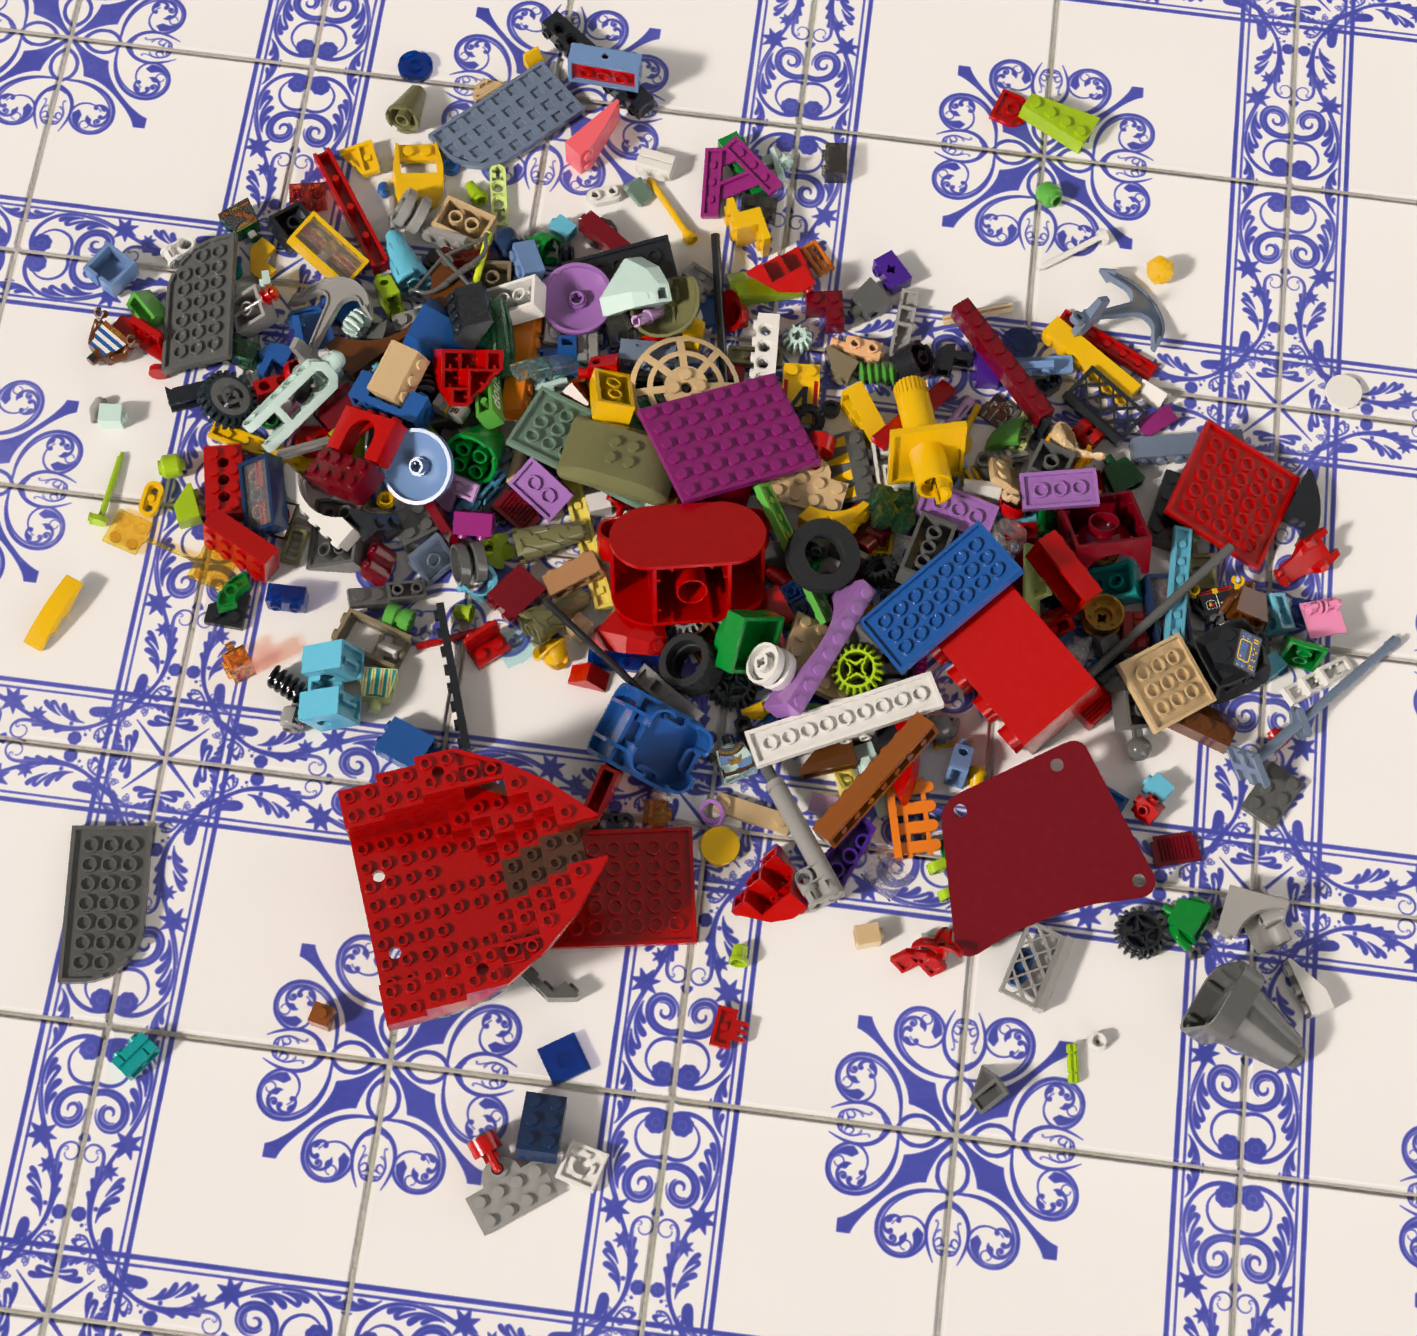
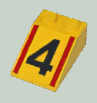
[782,363,821,425]

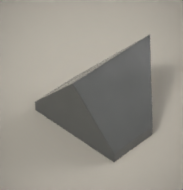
[969,1065,1010,1115]

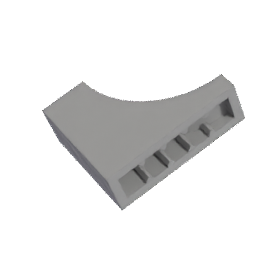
[1217,884,1291,940]

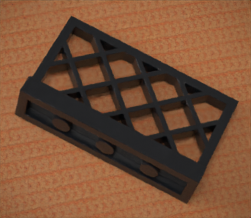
[1061,365,1148,448]

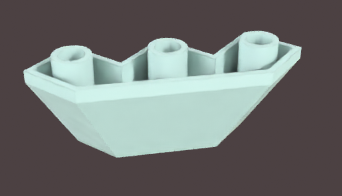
[599,257,672,317]

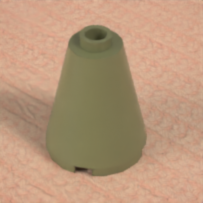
[385,85,426,134]

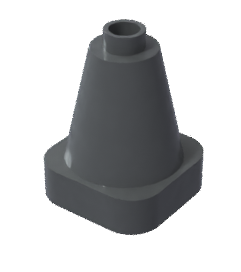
[1180,961,1306,1070]

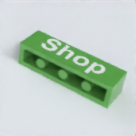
[475,373,504,430]

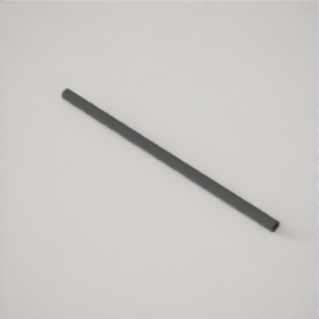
[1087,543,1235,678]

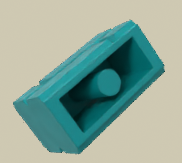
[111,1031,161,1081]

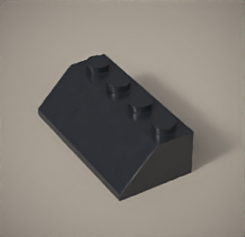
[446,281,493,350]

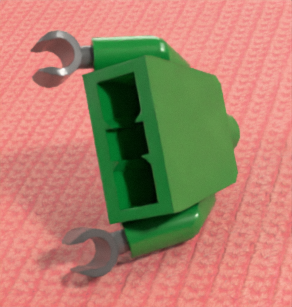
[1161,897,1223,961]

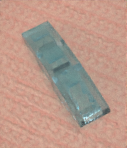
[509,355,583,382]

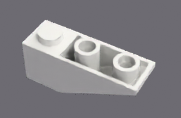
[1283,958,1334,1019]

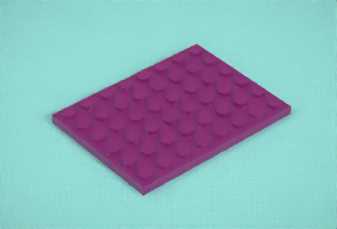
[637,373,822,505]

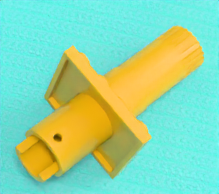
[887,375,967,505]

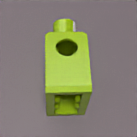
[373,273,405,320]

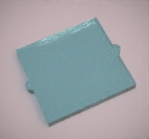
[501,626,534,670]

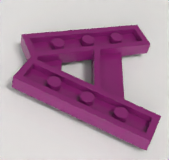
[700,135,784,219]

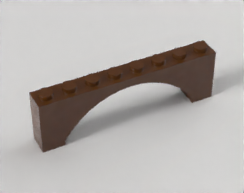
[325,262,465,384]

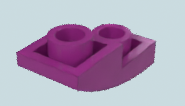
[1137,404,1179,437]

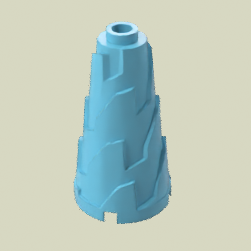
[385,230,431,297]

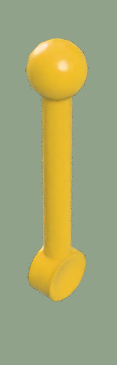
[933,738,973,751]

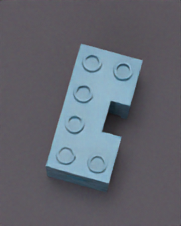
[298,639,365,732]

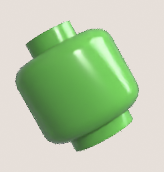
[1036,181,1063,208]

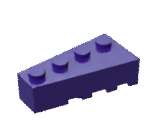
[824,817,877,903]

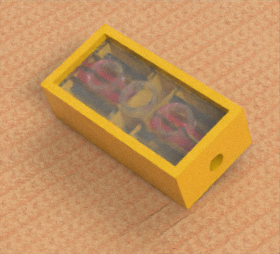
[286,211,369,280]

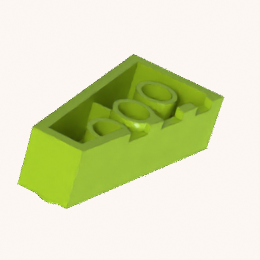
[1018,93,1100,154]

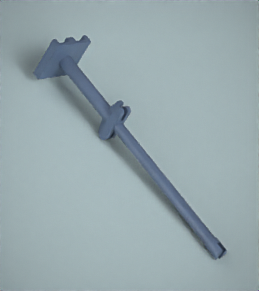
[1226,635,1402,789]

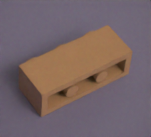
[542,550,607,599]

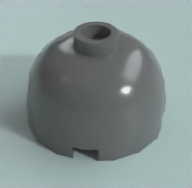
[923,715,960,744]

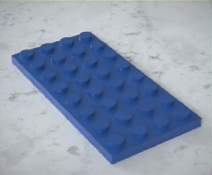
[858,520,1025,675]

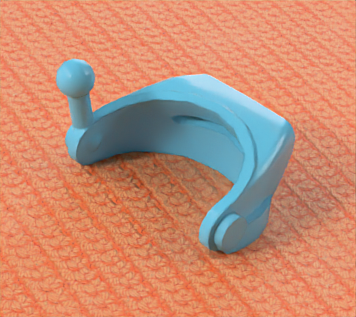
[457,564,498,603]

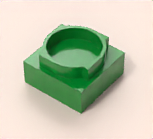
[713,610,785,674]

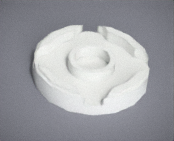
[1324,374,1363,410]

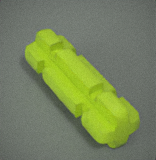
[1066,1043,1080,1084]

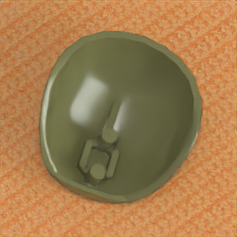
[630,276,701,338]

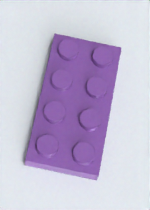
[1019,468,1100,512]
[914,487,1000,533]

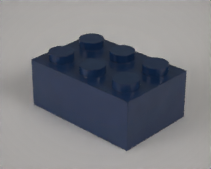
[516,1091,567,1165]

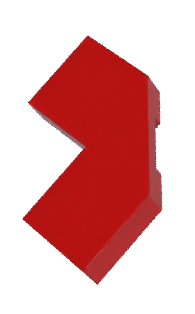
[890,948,947,978]

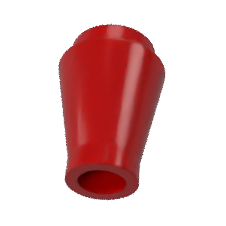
[765,564,793,590]

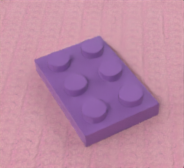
[508,457,575,522]

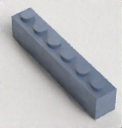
[1129,429,1244,467]

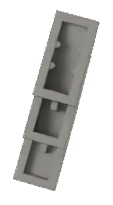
[888,288,920,357]

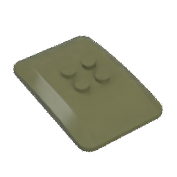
[557,416,673,506]

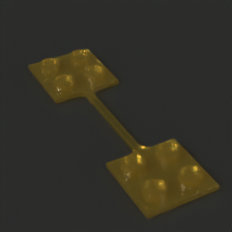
[102,509,236,591]

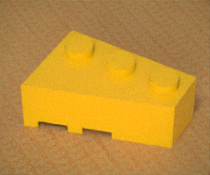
[840,381,886,449]

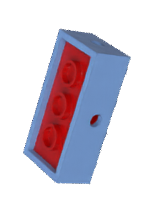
[567,42,642,93]

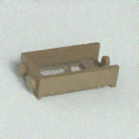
[331,608,413,670]

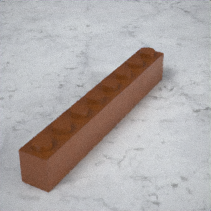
[812,711,939,849]

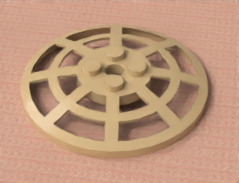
[630,336,739,427]

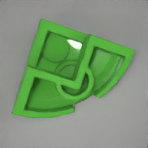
[984,416,1026,451]

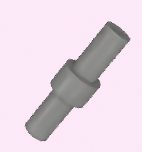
[388,195,398,230]

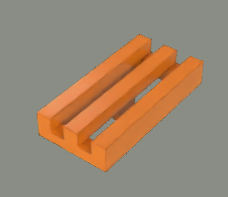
[800,240,835,278]

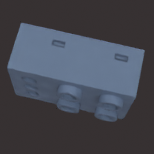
[619,338,677,372]

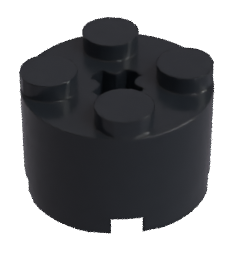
[891,340,935,379]

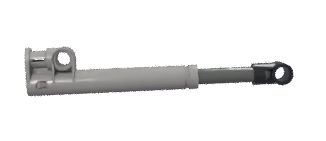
[734,716,845,912]

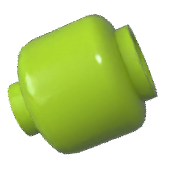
[157,453,186,479]

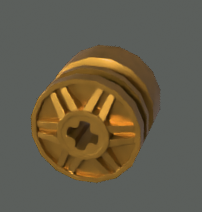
[1080,594,1125,641]

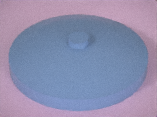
[381,428,454,505]

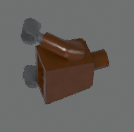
[1210,581,1271,640]

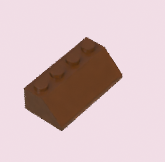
[1167,705,1239,754]

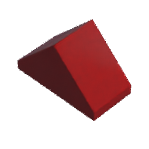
[568,663,610,693]

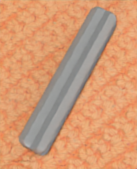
[276,436,330,460]

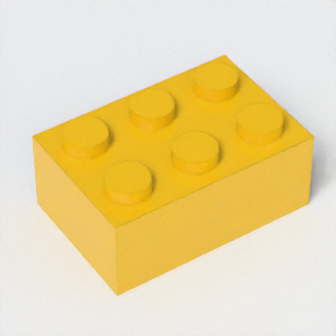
[589,368,635,426]

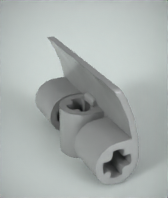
[1243,886,1292,955]

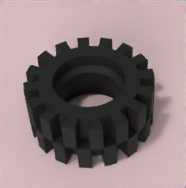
[795,403,825,437]
[863,553,899,588]

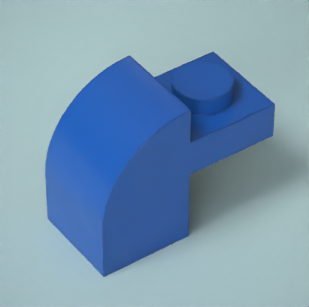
[558,335,577,377]
[257,343,296,379]

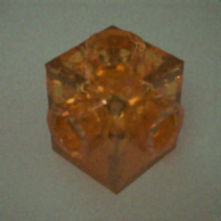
[643,798,673,828]

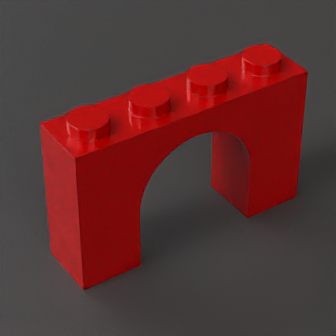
[326,405,408,470]

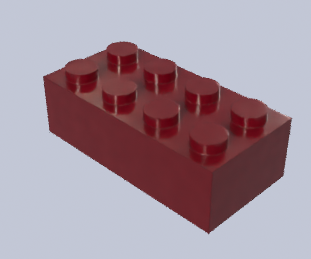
[302,446,385,507]

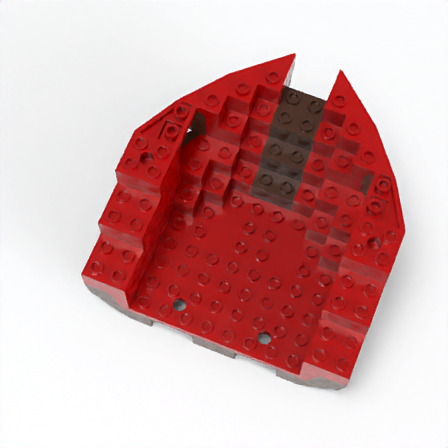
[337,748,609,1031]

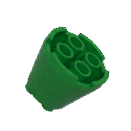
[447,423,505,484]

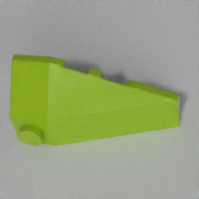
[725,272,803,306]

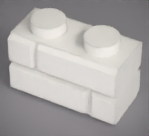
[635,147,676,181]

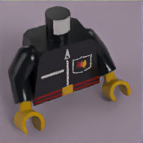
[1188,575,1245,626]

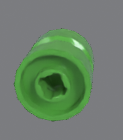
[382,602,417,634]

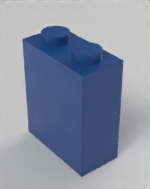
[374,716,437,768]

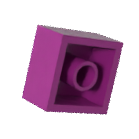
[453,509,496,540]

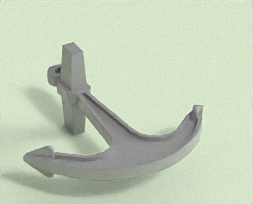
[288,276,374,373]

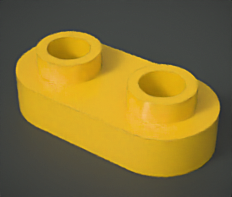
[138,481,165,518]

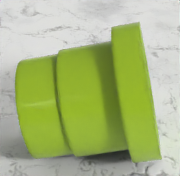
[453,604,476,623]
[728,944,749,968]

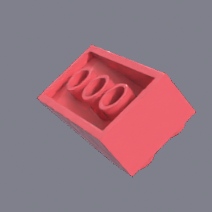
[565,99,620,174]

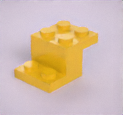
[723,197,771,258]

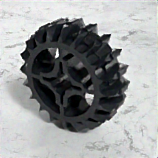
[707,670,758,712]
[1113,906,1168,960]

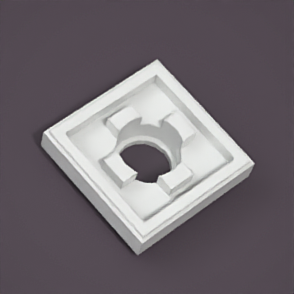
[555,1138,609,1194]

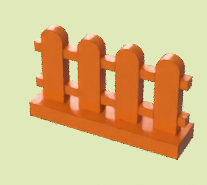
[886,777,941,862]

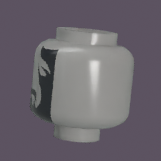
[279,703,305,734]

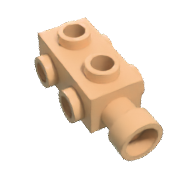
[830,335,885,367]

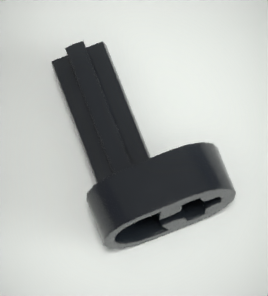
[558,240,575,266]
[1029,417,1053,451]

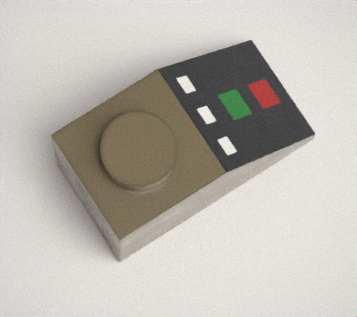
[824,344,859,387]

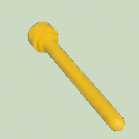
[647,177,699,246]

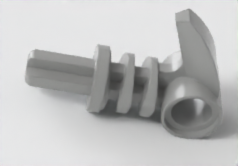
[973,449,1029,481]

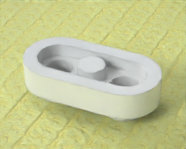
[586,184,622,208]

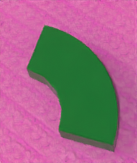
[217,571,252,614]

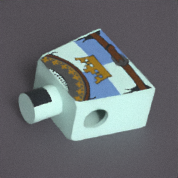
[716,736,758,786]

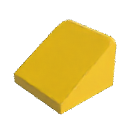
[523,46,544,70]

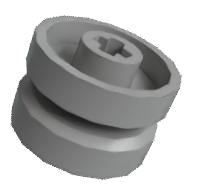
[391,187,432,235]

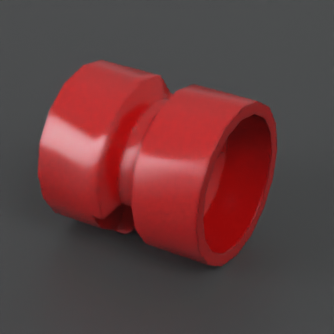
[1072,417,1105,450]

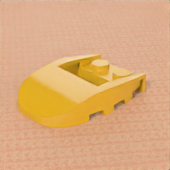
[392,142,445,210]

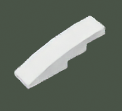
[1279,655,1354,707]

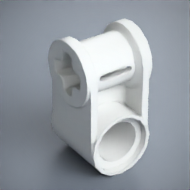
[160,236,197,269]

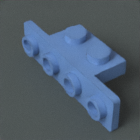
[1016,355,1073,376]

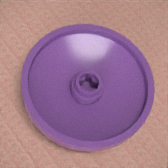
[544,262,610,336]

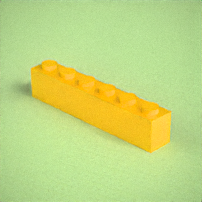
[1040,316,1141,407]

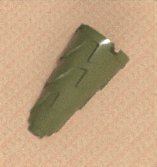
[511,521,588,565]
[518,589,592,648]

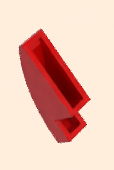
[880,720,920,806]
[584,762,625,826]

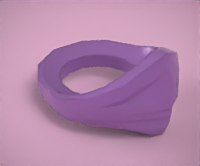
[699,799,725,827]

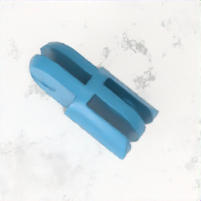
[477,467,507,505]

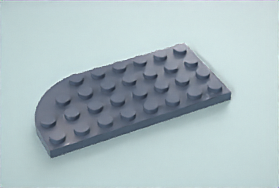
[428,60,585,170]

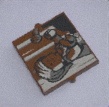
[978,393,1022,429]

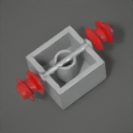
[233,284,279,339]

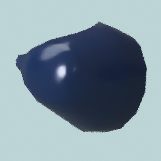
[489,226,524,261]

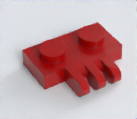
[709,1005,750,1050]

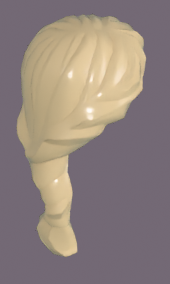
[1049,421,1106,460]

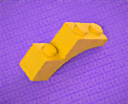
[798,501,870,534]

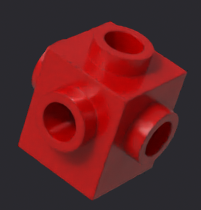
[1131,791,1166,826]

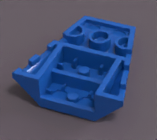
[403,297,490,364]

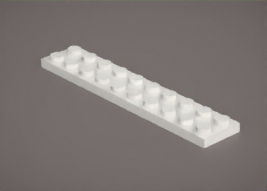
[744,671,944,769]

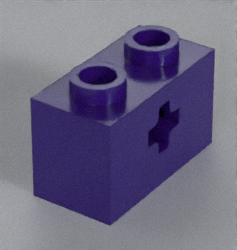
[872,250,912,296]

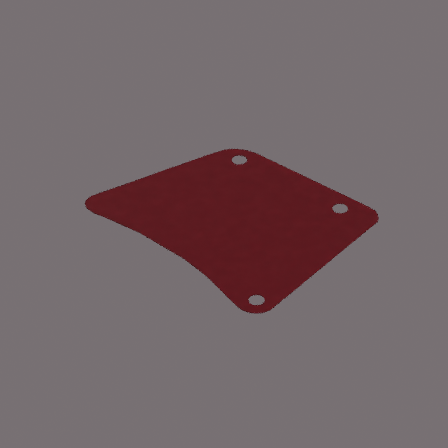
[942,741,1156,957]

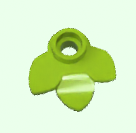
[481,533,517,569]

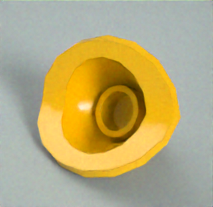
[532,636,570,671]

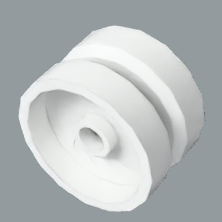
[746,642,796,691]

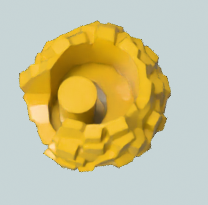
[1146,255,1174,285]

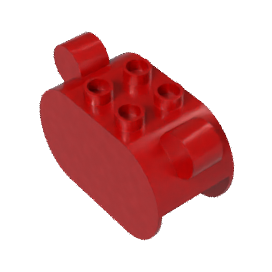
[597,501,770,626]

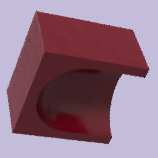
[1055,490,1152,574]

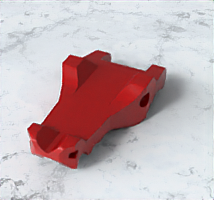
[1273,527,1341,587]

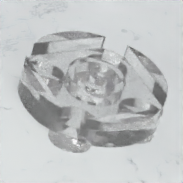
[990,518,1027,555]

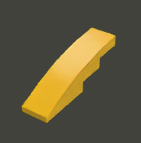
[23,574,84,651]

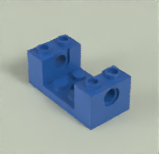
[348,369,435,429]

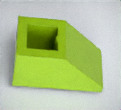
[173,483,205,530]

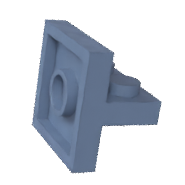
[406,532,451,586]

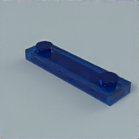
[587,649,661,675]

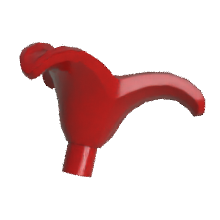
[911,927,964,962]

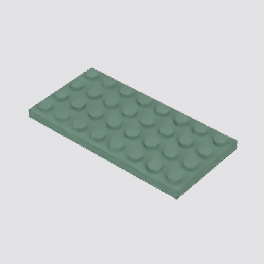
[506,386,646,508]

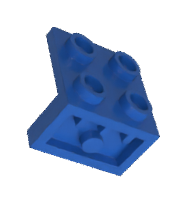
[291,310,334,349]

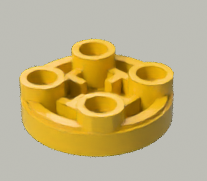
[700,826,740,867]

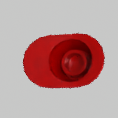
[723,289,749,332]

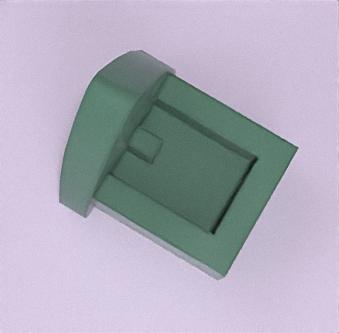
[623,177,653,207]

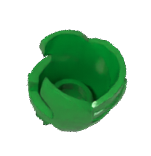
[524,231,563,264]

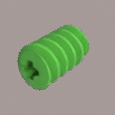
[859,362,897,386]

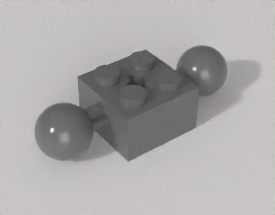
[1110,659,1152,761]

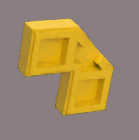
[250,237,277,280]

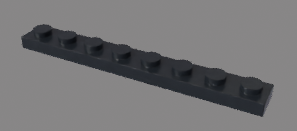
[433,602,471,752]

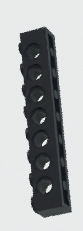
[541,10,654,120]

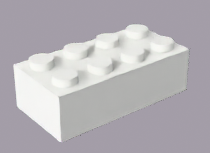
[484,274,546,335]

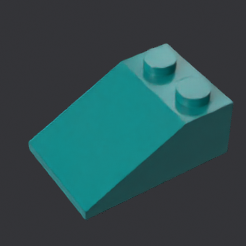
[1088,559,1143,606]

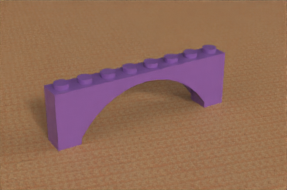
[763,579,877,718]

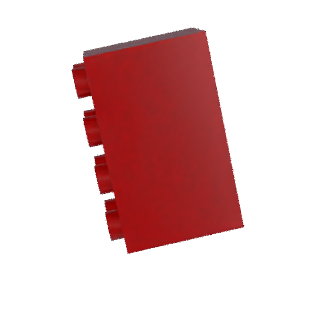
[929,584,1104,755]

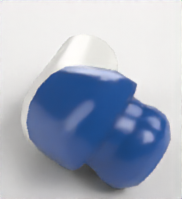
[377,174,393,198]

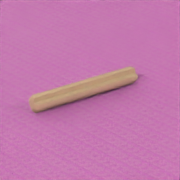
[942,302,1013,325]

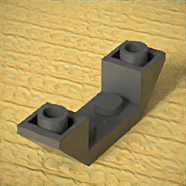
[521,966,580,1002]

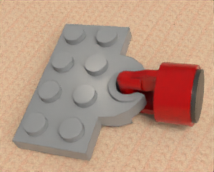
[465,1129,559,1236]

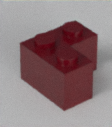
[804,290,845,334]

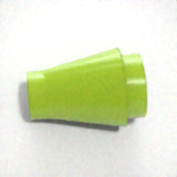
[465,180,488,207]

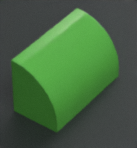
[126,289,165,328]

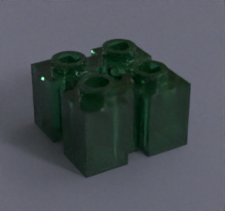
[869,484,916,535]

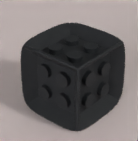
[1189,617,1271,704]

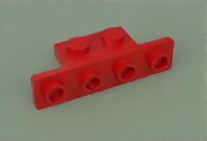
[112,315,164,363]

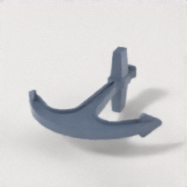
[1070,268,1165,353]

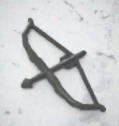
[408,232,489,295]

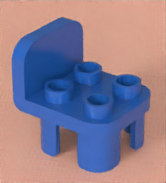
[587,683,713,794]

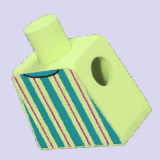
[360,667,399,713]

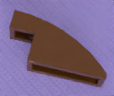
[798,738,870,780]

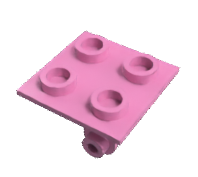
[1299,597,1347,639]

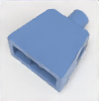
[943,739,974,789]

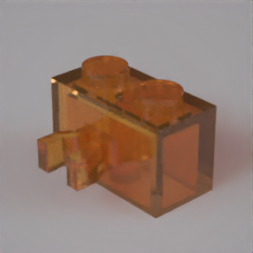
[221,641,257,684]

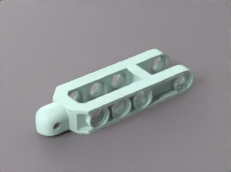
[242,350,346,453]

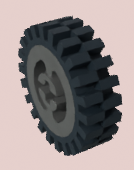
[197,370,258,430]

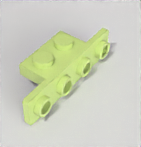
[1023,543,1052,617]

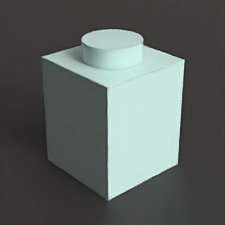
[97,403,128,429]

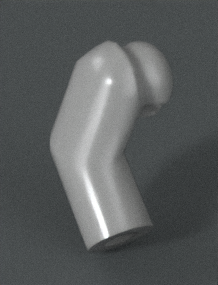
[89,396,108,424]

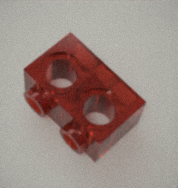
[289,182,328,212]

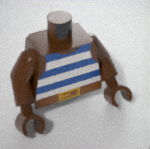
[86,307,140,366]

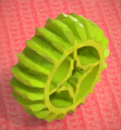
[831,643,884,696]

